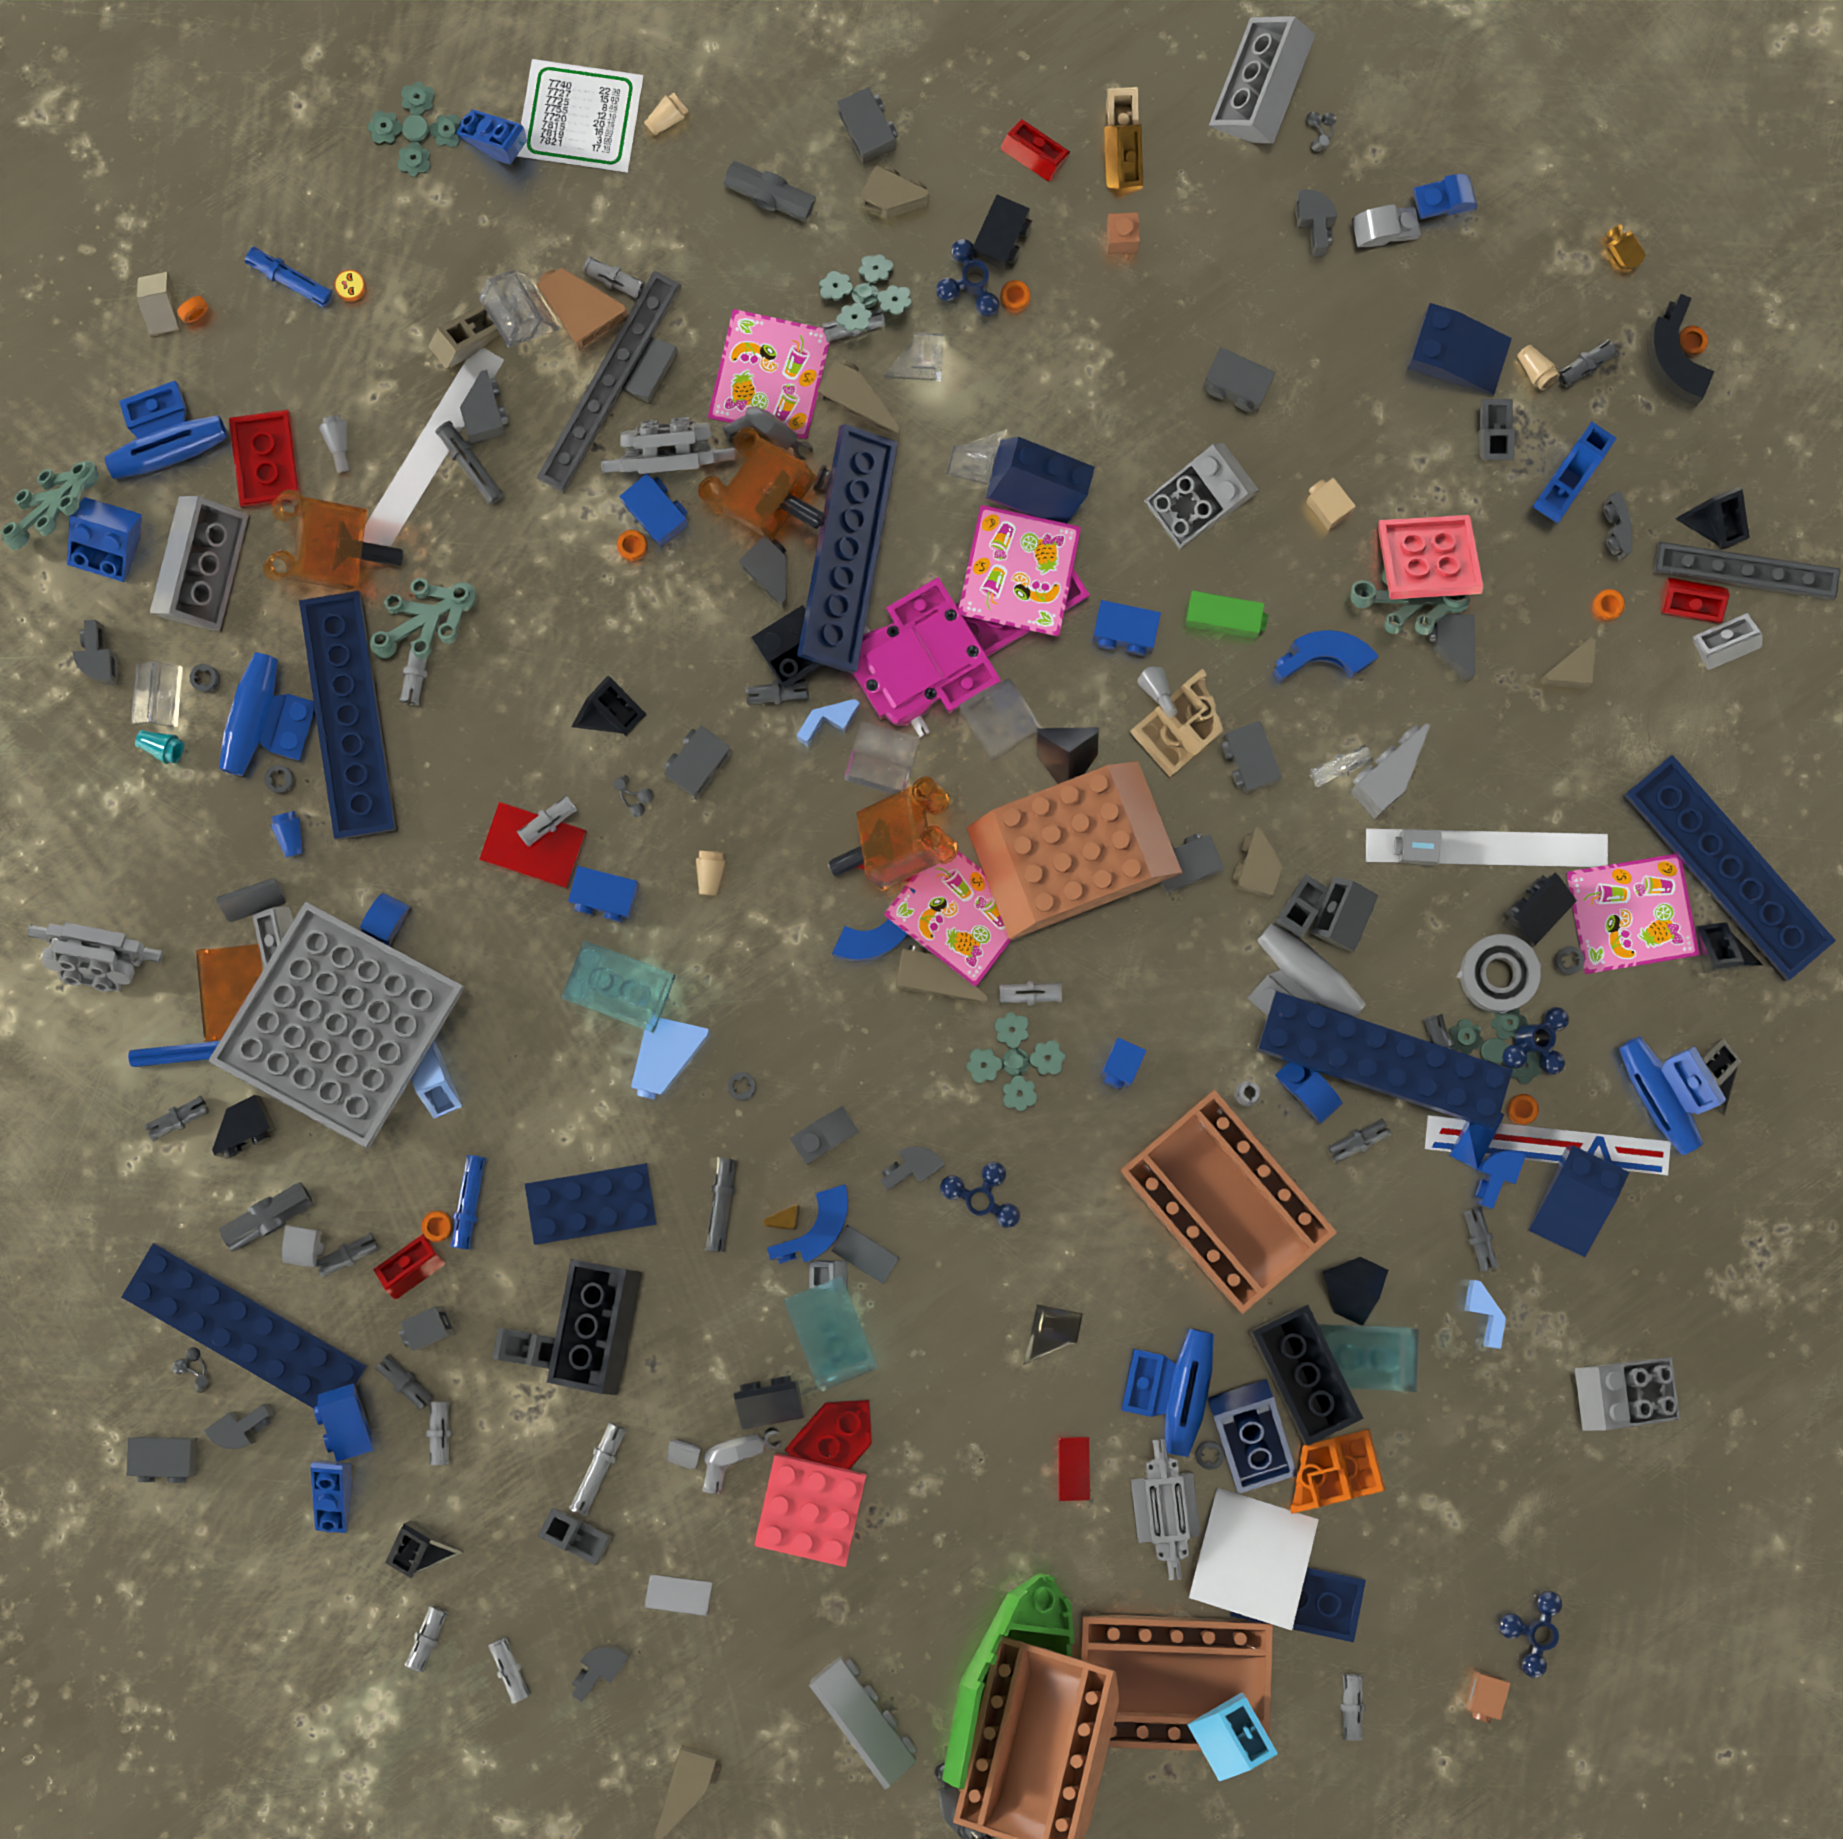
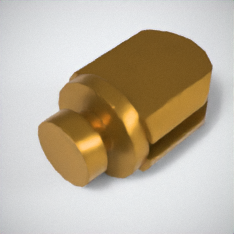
[1605,223,1646,270]

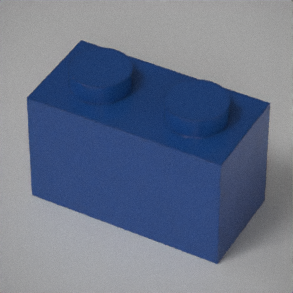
[619,473,688,548]
[1092,600,1161,656]
[568,866,640,923]
[1100,1038,1147,1090]
[313,1383,373,1462]

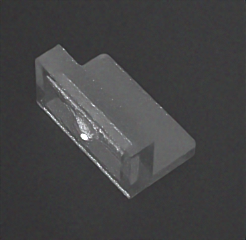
[131,661,183,727]

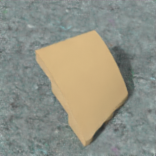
[1130,668,1223,777]

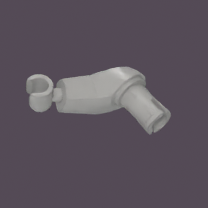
[702,1428,782,1495]

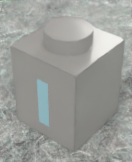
[1393,829,1441,866]

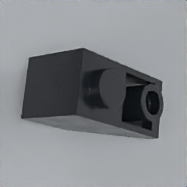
[212,1095,276,1159]

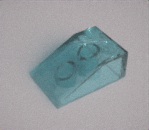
[561,940,676,1033]
[784,1276,878,1392]
[1318,1324,1419,1392]

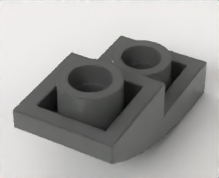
[1603,491,1632,561]

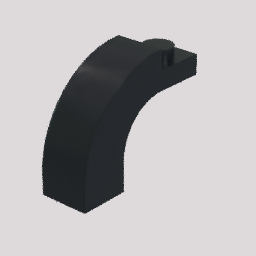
[1648,294,1715,406]

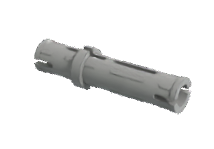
[569,1422,627,1516]

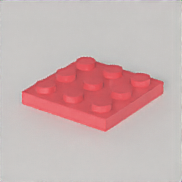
[1378,515,1483,599]
[754,1453,867,1567]

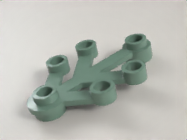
[1,461,99,550]
[1350,568,1470,635]
[370,578,477,659]

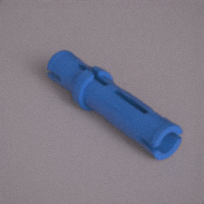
[244,246,333,308]
[450,1155,486,1250]

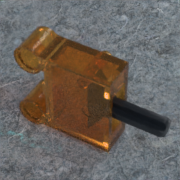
[698,427,826,541]
[263,490,403,591]
[828,776,959,890]

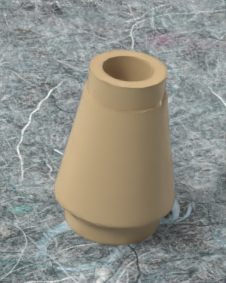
[644,92,689,136]
[1517,345,1560,390]
[696,850,726,895]

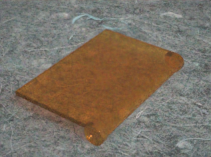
[196,944,262,1042]

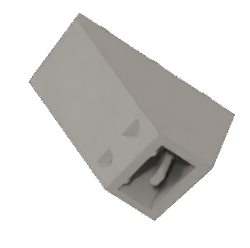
[1144,443,1259,549]
[1350,723,1430,819]
[1575,1357,1680,1431]

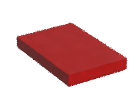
[229,409,302,508]
[479,802,587,889]

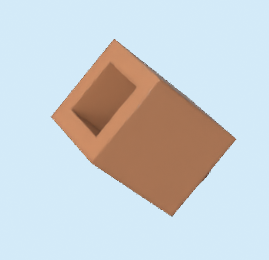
[1106,212,1140,254]
[1465,1671,1510,1723]

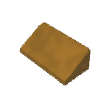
[1104,124,1144,189]
[763,1205,800,1230]

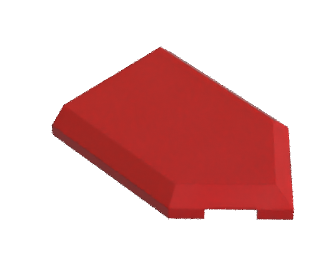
[784,1400,872,1470]

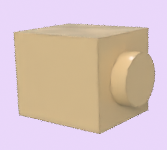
[1306,477,1355,530]

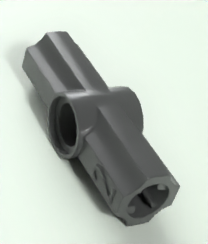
[723,160,816,222]
[219,1182,314,1252]

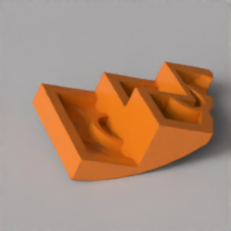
[1290,1429,1386,1514]

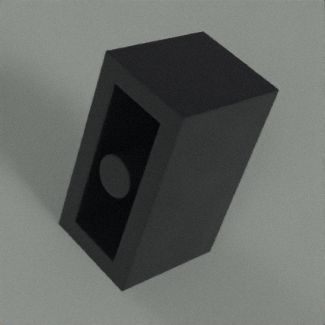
[972,194,1033,271]

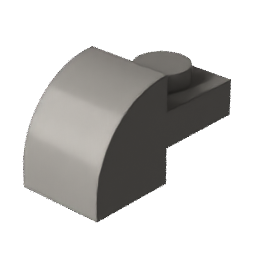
[1352,204,1421,247]
[282,1226,325,1268]

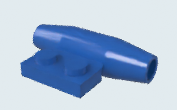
[105,381,228,479]
[219,652,315,776]
[1619,1036,1726,1155]
[1122,1328,1214,1457]

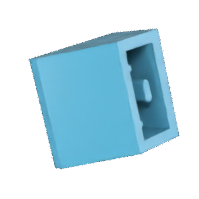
[1187,1693,1278,1781]

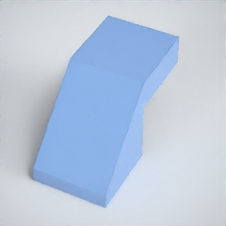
[797,699,860,746]
[1464,1280,1506,1349]

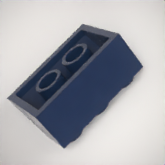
[986,437,1095,524]

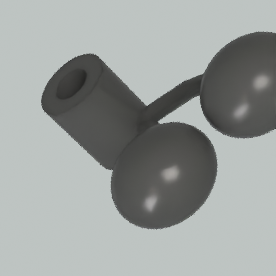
[1306,112,1336,152]
[613,774,654,817]
[172,1347,208,1393]

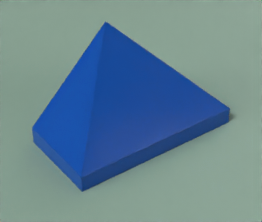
[1449,1113,1505,1170]

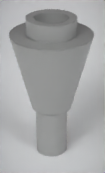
[318,415,349,473]
[1138,666,1177,717]

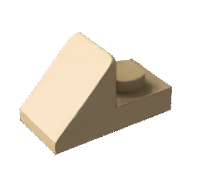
[1106,87,1139,126]

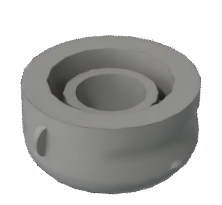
[1457,934,1542,1014]

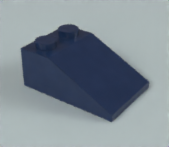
[1407,303,1512,396]
[1528,1145,1630,1257]
[1207,1379,1297,1494]

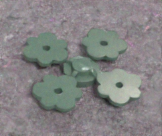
[367,81,460,177]
[819,254,912,332]
[1449,1008,1541,1084]
[966,1012,1065,1111]

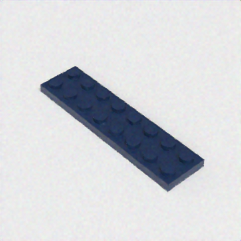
[797,424,898,673]
[299,590,396,840]
[1624,754,1836,981]
[1257,991,1513,1130]
[121,1243,368,1408]

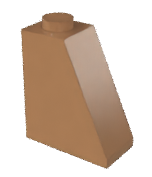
[536,268,628,351]

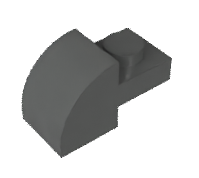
[1295,190,1337,257]
[1478,399,1515,460]
[73,620,118,685]
[1275,874,1329,938]
[880,1146,945,1191]
[492,1328,555,1369]
[204,1403,275,1449]
[538,1508,612,1565]
[572,1644,631,1702]

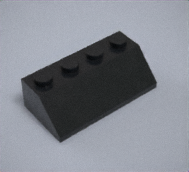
[546,1259,642,1395]
[1249,1304,1364,1446]

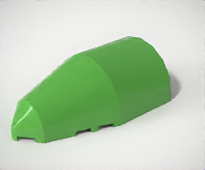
[942,1573,1075,1789]

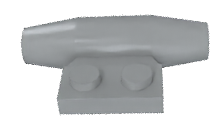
[1247,922,1366,1017]

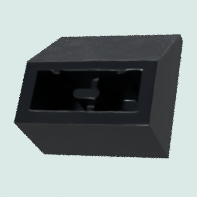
[750,605,823,689]
[1503,872,1577,948]
[733,1375,805,1430]

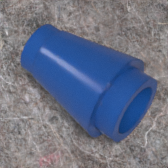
[270,811,303,858]

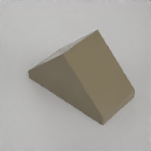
[136,272,180,337]
[1540,637,1596,689]

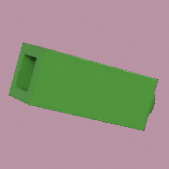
[1185,590,1268,639]

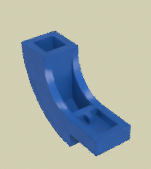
[1532,421,1617,523]
[1273,630,1379,683]
[832,885,916,962]
[767,1184,849,1264]

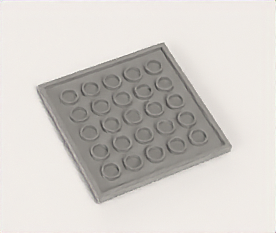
[208,902,465,1150]

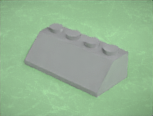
[1209,16,1315,143]
[150,496,249,631]
[809,1655,918,1790]

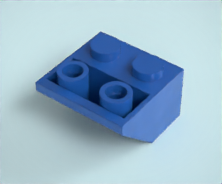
[67,497,142,582]

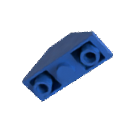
[456,109,527,165]
[310,1460,352,1533]

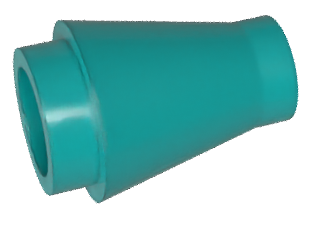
[135,730,184,764]

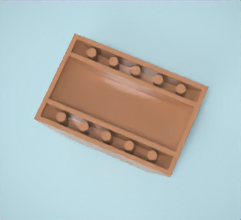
[967,761,1183,940]
[1120,1089,1337,1314]
[1081,1614,1273,1751]
[953,1636,1119,1839]

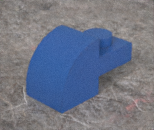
[1413,174,1478,220]
[360,893,410,946]
[1275,1062,1343,1124]
[1475,1151,1526,1209]

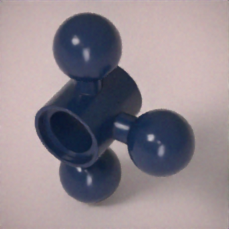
[936,239,1000,317]
[1502,1007,1569,1075]
[940,1162,1020,1228]
[1499,1591,1562,1678]

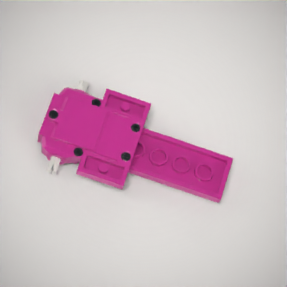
[852,568,1090,738]

